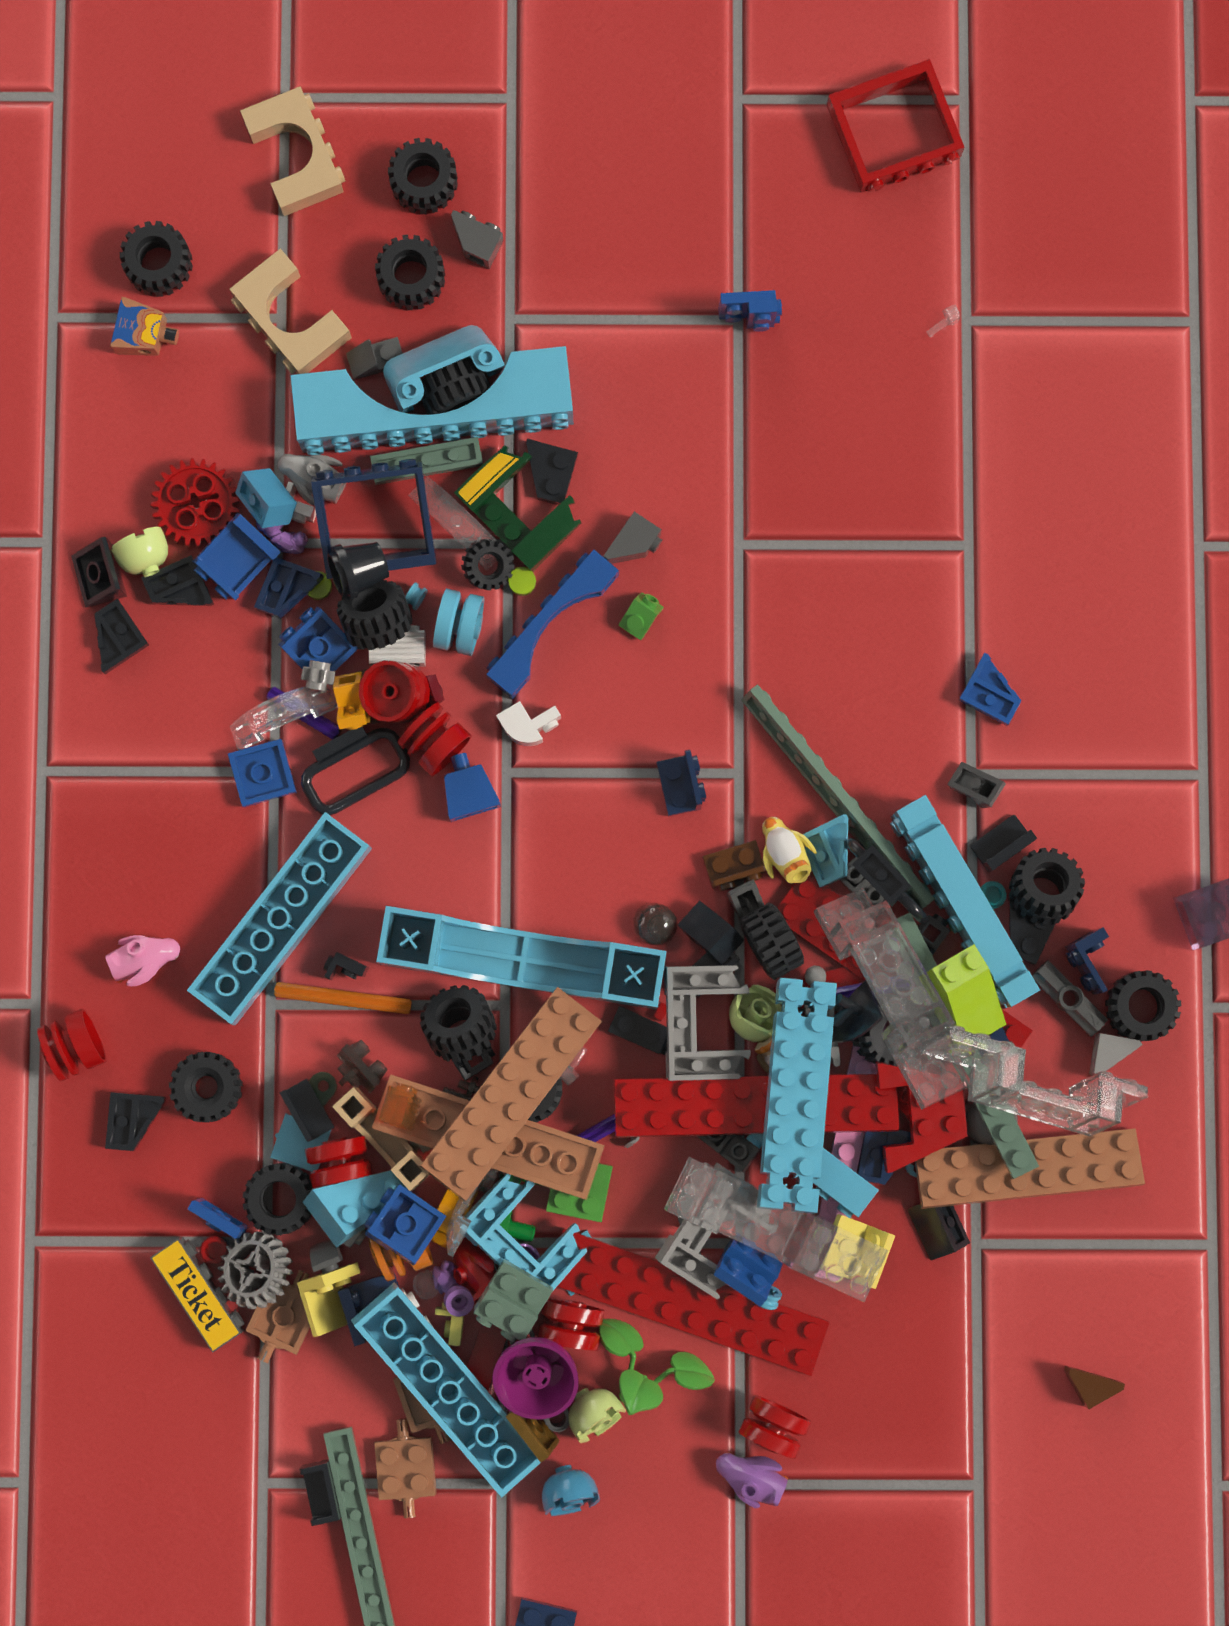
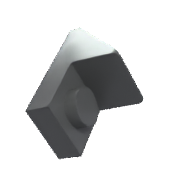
[346,337,403,380]
[947,762,1006,808]

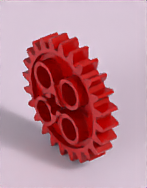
[150,458,240,548]

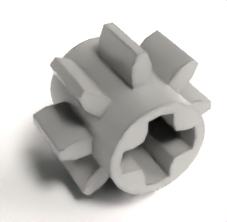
[301,660,335,691]

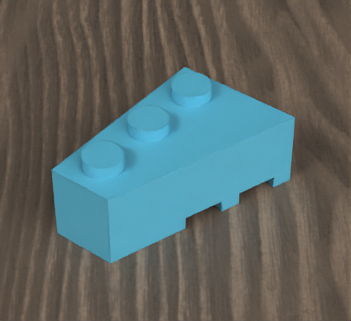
[303,1170,407,1248]

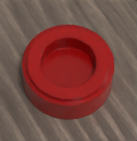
[200,1236,229,1265]

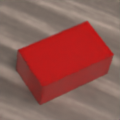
[653,1002,666,1021]

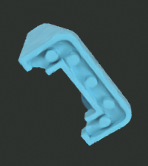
[383,325,505,413]

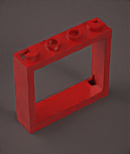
[826,59,965,192]

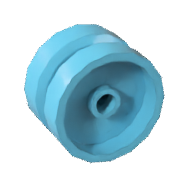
[433,588,485,656]

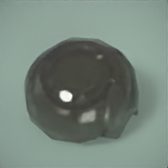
[633,903,678,945]

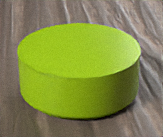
[508,567,536,596]
[307,571,332,600]

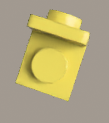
[435,1302,464,1346]

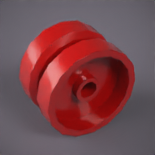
[359,660,430,723]
[304,1136,373,1188]
[537,1299,604,1351]
[738,1395,811,1459]

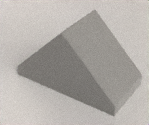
[1089,1033,1143,1078]

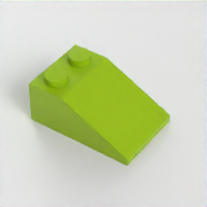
[918,944,1006,1051]

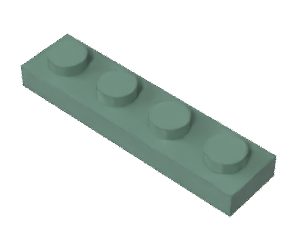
[370,437,483,485]

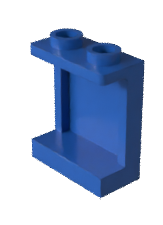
[192,514,281,601]

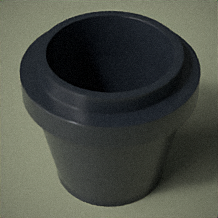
[327,542,389,600]

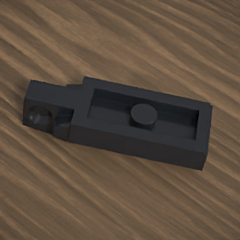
[608,1006,667,1056]

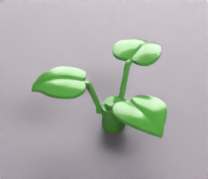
[598,1319,715,1415]

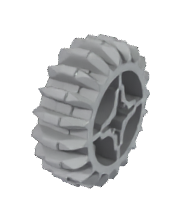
[218,1231,293,1309]

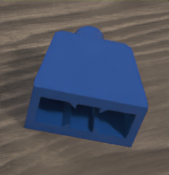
[444,753,501,822]

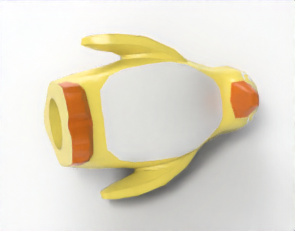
[762,817,817,883]

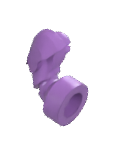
[256,521,308,554]
[432,1260,474,1317]

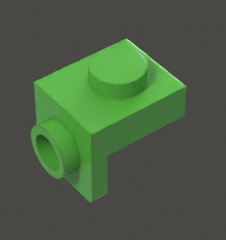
[618,593,664,640]

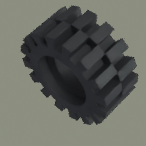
[461,539,515,590]

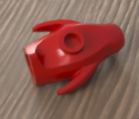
[453,1234,497,1302]

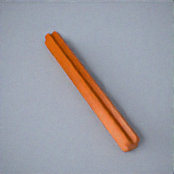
[274,982,412,1014]

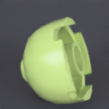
[111,527,168,577]
[729,985,782,1042]
[568,1388,626,1443]

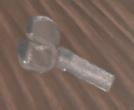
[926,305,960,337]
[561,1047,587,1085]

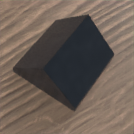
[71,537,127,608]

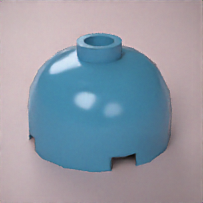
[542,1465,600,1516]

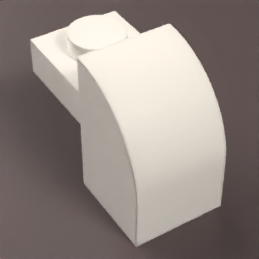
[496,701,561,746]

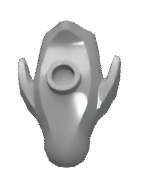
[277,454,346,506]

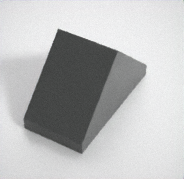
[727,880,764,921]

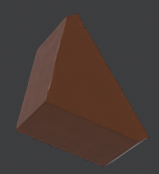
[1064,1366,1125,1409]

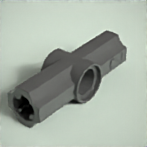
[1032,960,1108,1037]

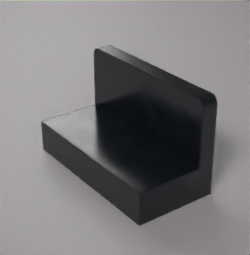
[970,815,1037,873]
[280,1078,335,1142]
[908,1203,970,1260]

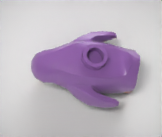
[716,1452,788,1508]

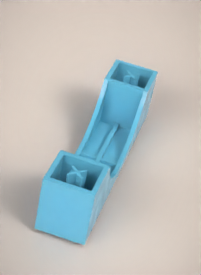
[291,346,574,456]
[376,906,667,1010]

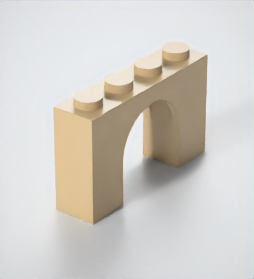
[240,86,346,216]
[230,248,352,374]
[332,1087,429,1191]

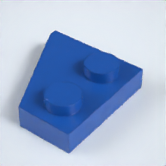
[959,653,1021,726]

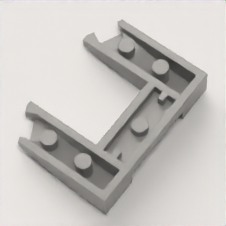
[664,965,751,1081]
[655,1162,776,1299]

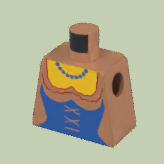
[110,297,179,356]

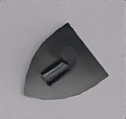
[832,980,883,1043]

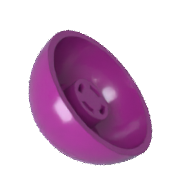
[493,1337,579,1419]

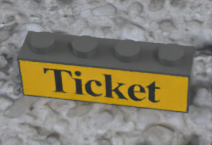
[150,1237,245,1353]

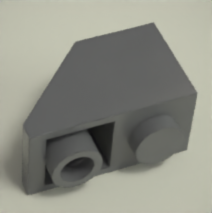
[451,210,503,269]

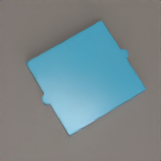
[270,1114,332,1171]

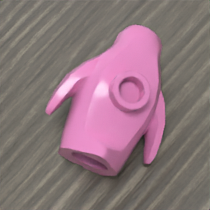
[105,935,180,987]

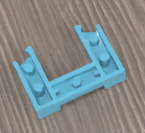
[455,1174,587,1290]

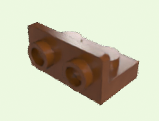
[703,840,766,891]

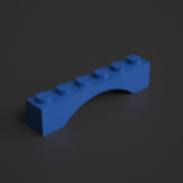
[486,550,619,699]

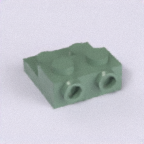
[474,1259,553,1342]

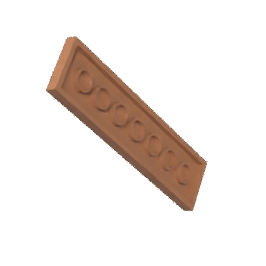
[420,987,602,1202]
[372,1074,605,1200]
[915,1128,1145,1209]

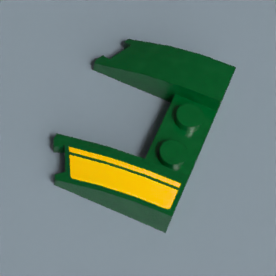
[454,446,581,572]

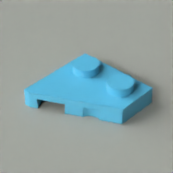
[803,814,848,887]

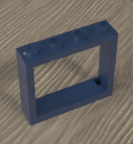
[311,459,436,579]

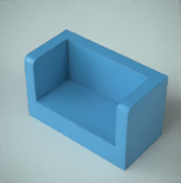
[235,468,297,528]

